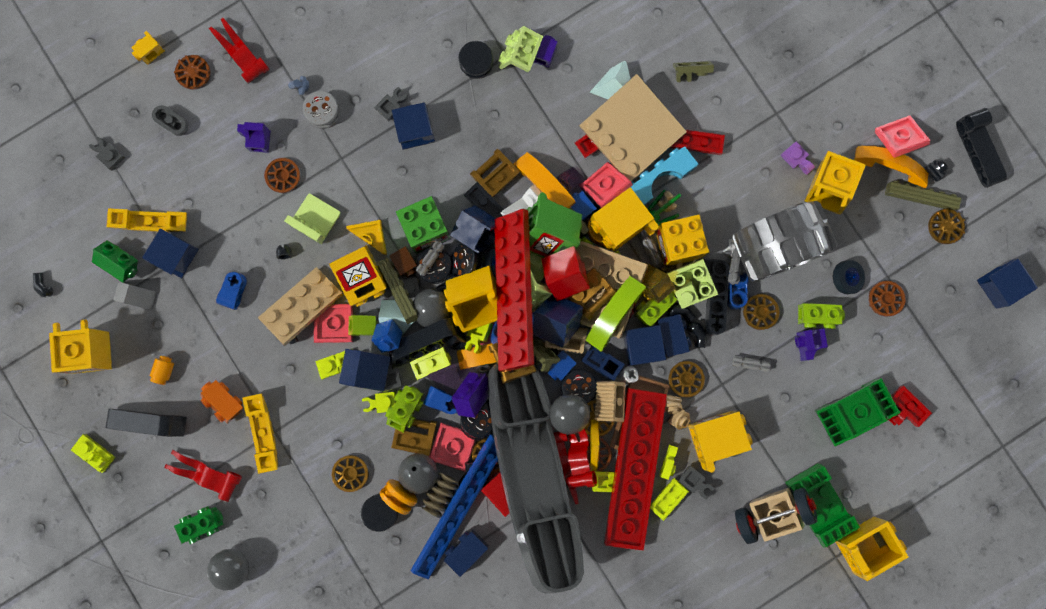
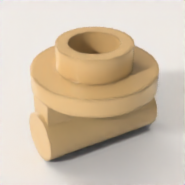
[658,191,677,212]
[665,395,682,414]
[667,409,690,430]

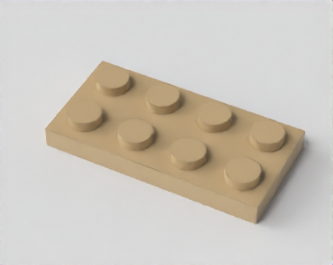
[258,267,343,346]

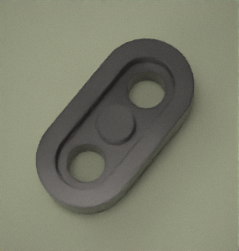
[152,105,188,136]

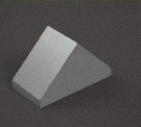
[113,282,156,310]

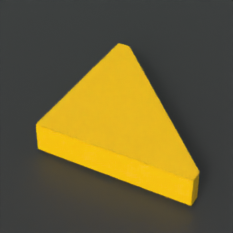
[346,220,387,255]
[590,420,600,471]

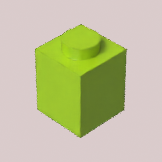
[348,315,378,336]

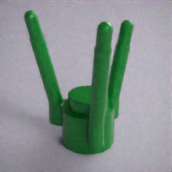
[647,189,681,226]

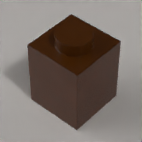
[389,246,417,278]

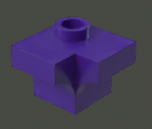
[237,122,271,153]
[795,328,828,361]

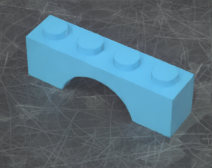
[631,146,698,206]

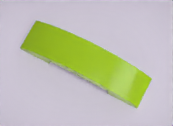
[585,276,647,352]

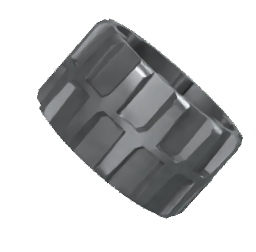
[733,201,837,282]

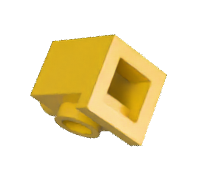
[131,31,165,65]

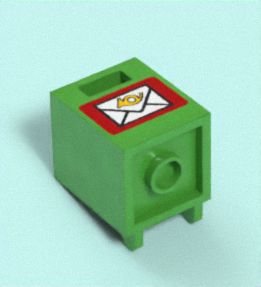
[526,192,583,258]
[396,196,451,254]

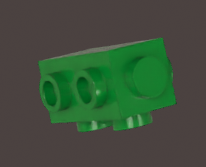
[92,240,138,283]
[174,506,224,544]

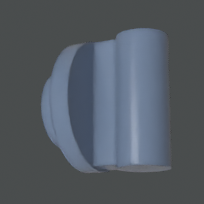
[288,76,309,95]

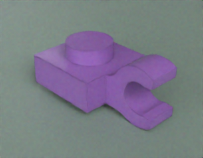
[781,142,815,175]

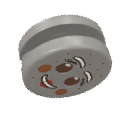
[303,91,340,129]

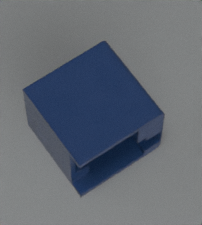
[392,102,435,150]
[450,206,496,253]
[142,228,199,278]
[977,258,1038,309]
[533,294,583,348]
[623,325,666,366]
[339,349,390,391]

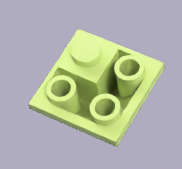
[667,259,718,309]

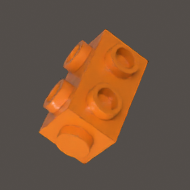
[200,380,243,424]

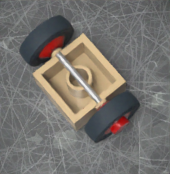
[735,487,817,544]

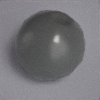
[412,288,451,327]
[550,394,590,435]
[398,453,438,494]
[207,549,249,591]

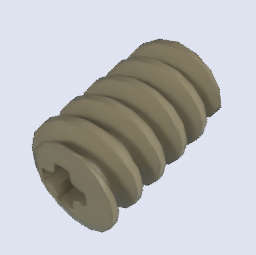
[422,472,459,518]

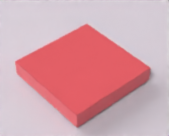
[875,115,930,158]
[580,162,632,208]
[314,304,353,343]
[429,423,476,472]

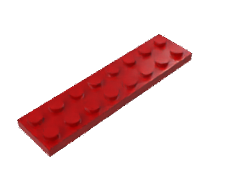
[495,209,534,372]
[604,388,667,551]

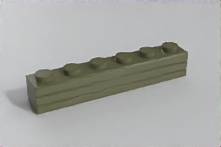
[885,181,961,211]
[377,258,418,325]

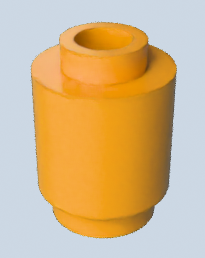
[149,355,175,385]

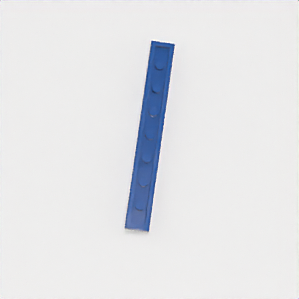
[410,434,498,579]

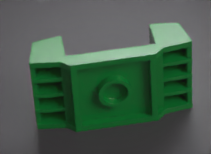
[815,378,900,447]
[785,463,860,548]

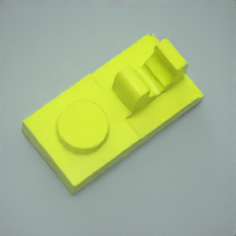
[410,347,451,380]
[315,349,353,379]
[71,434,116,473]

